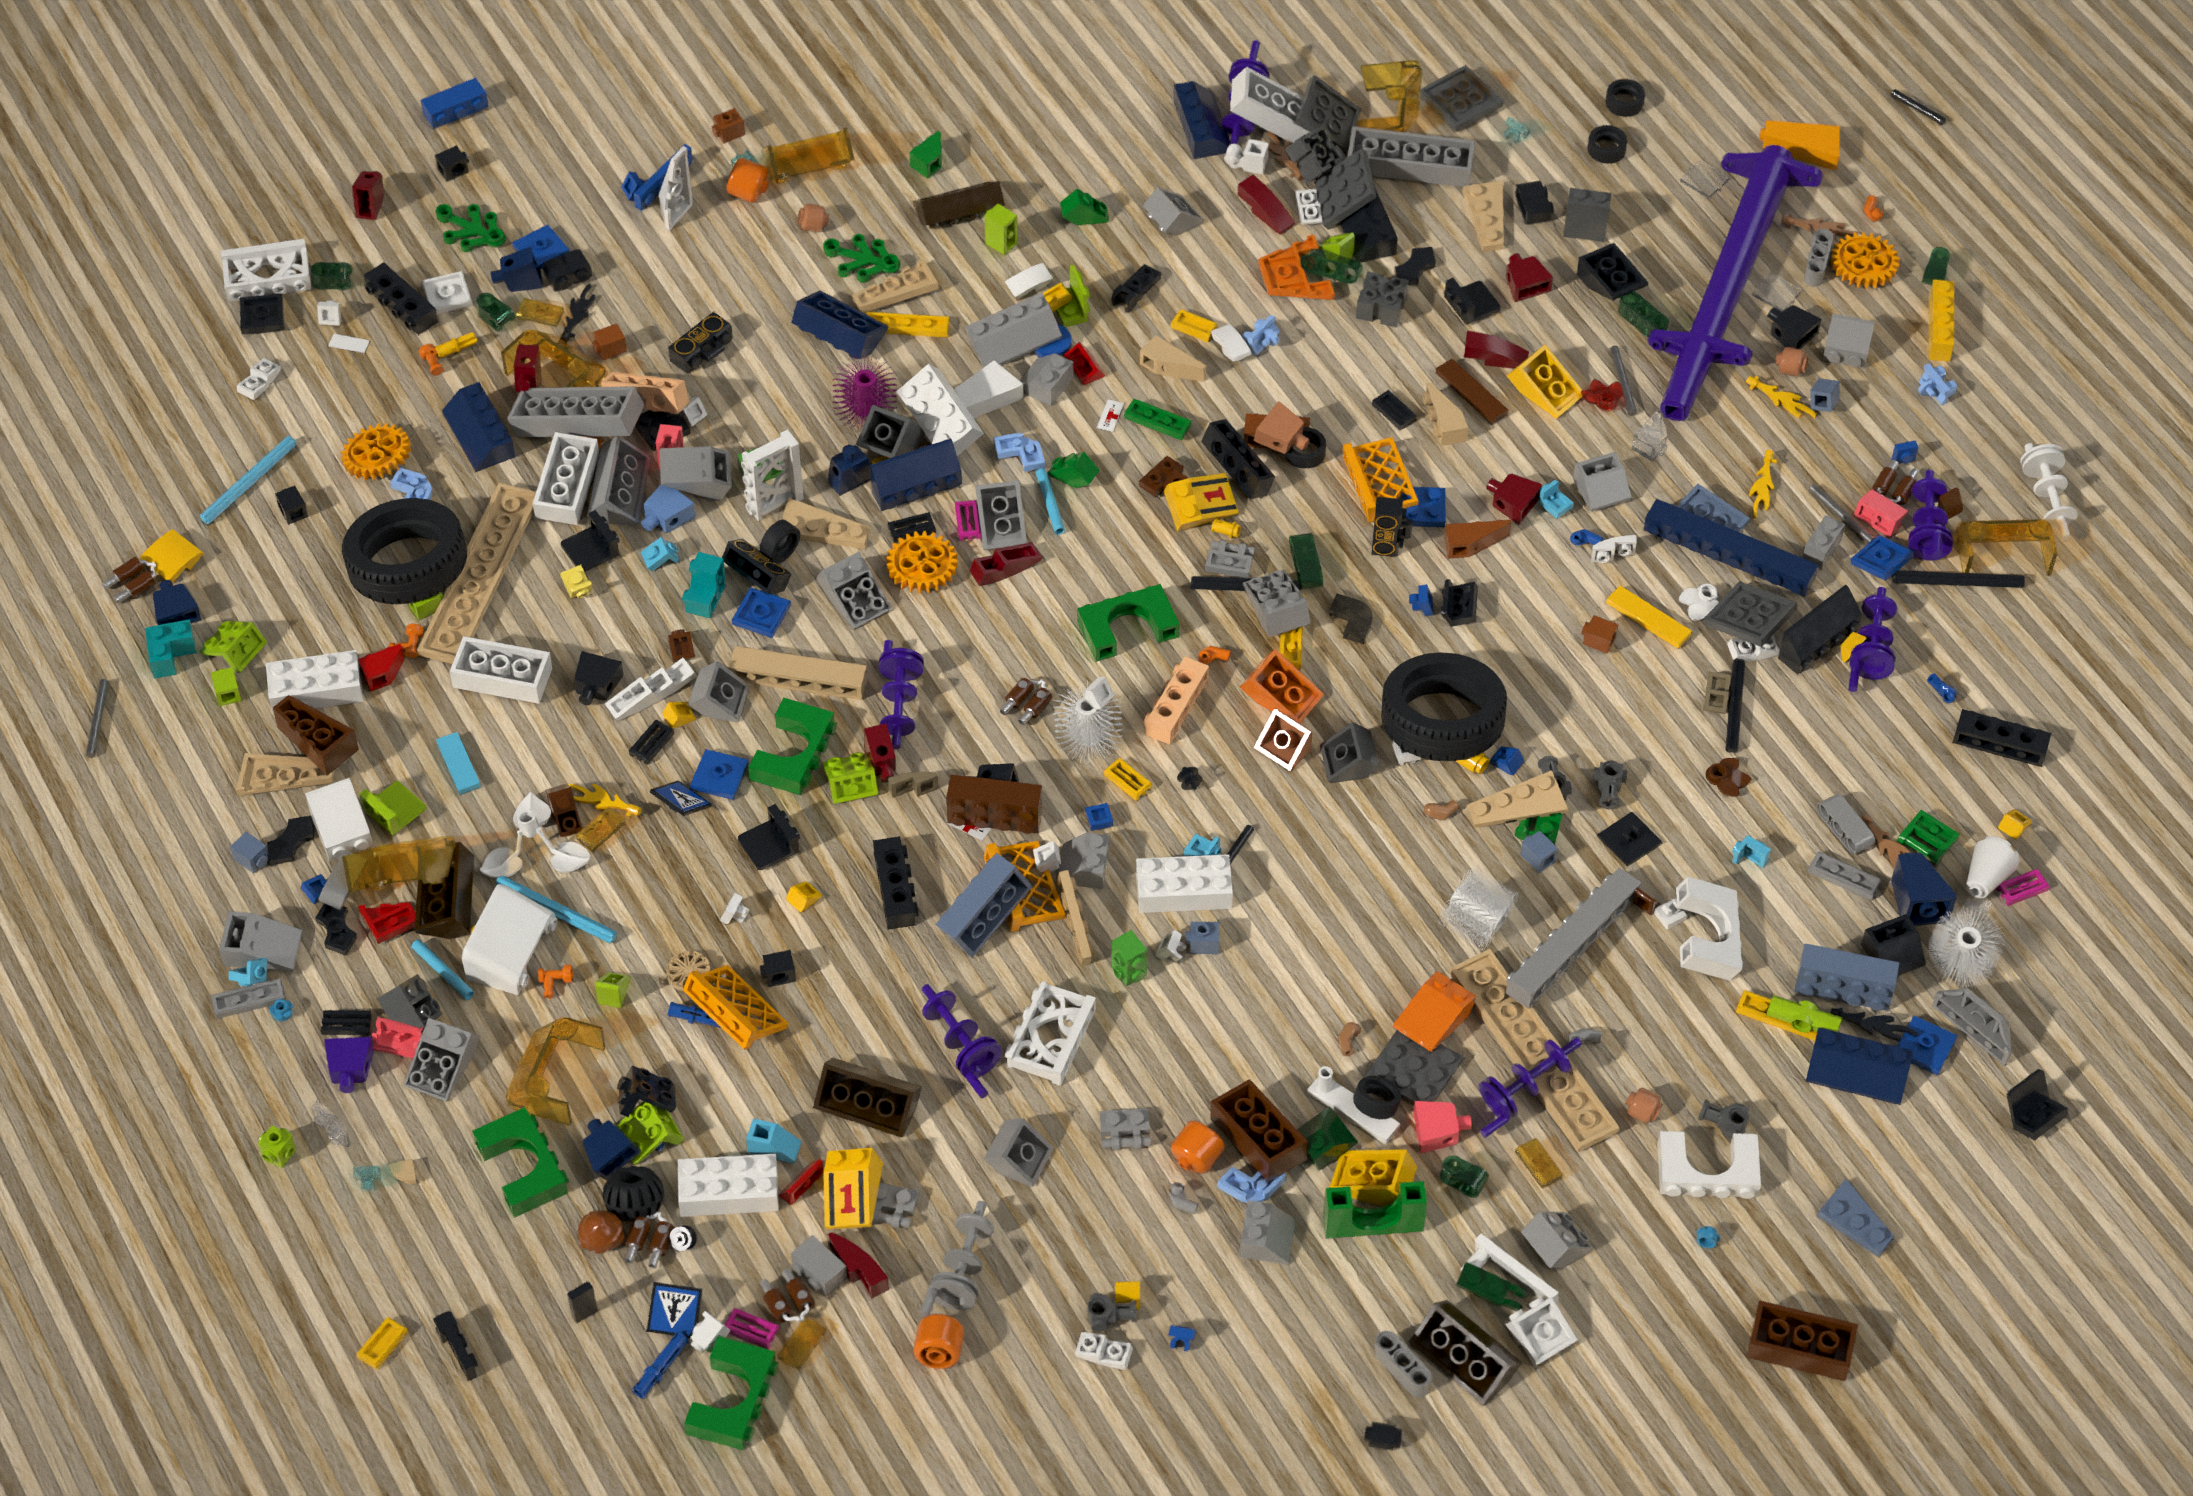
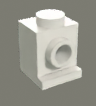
[690,1311,731,1353]

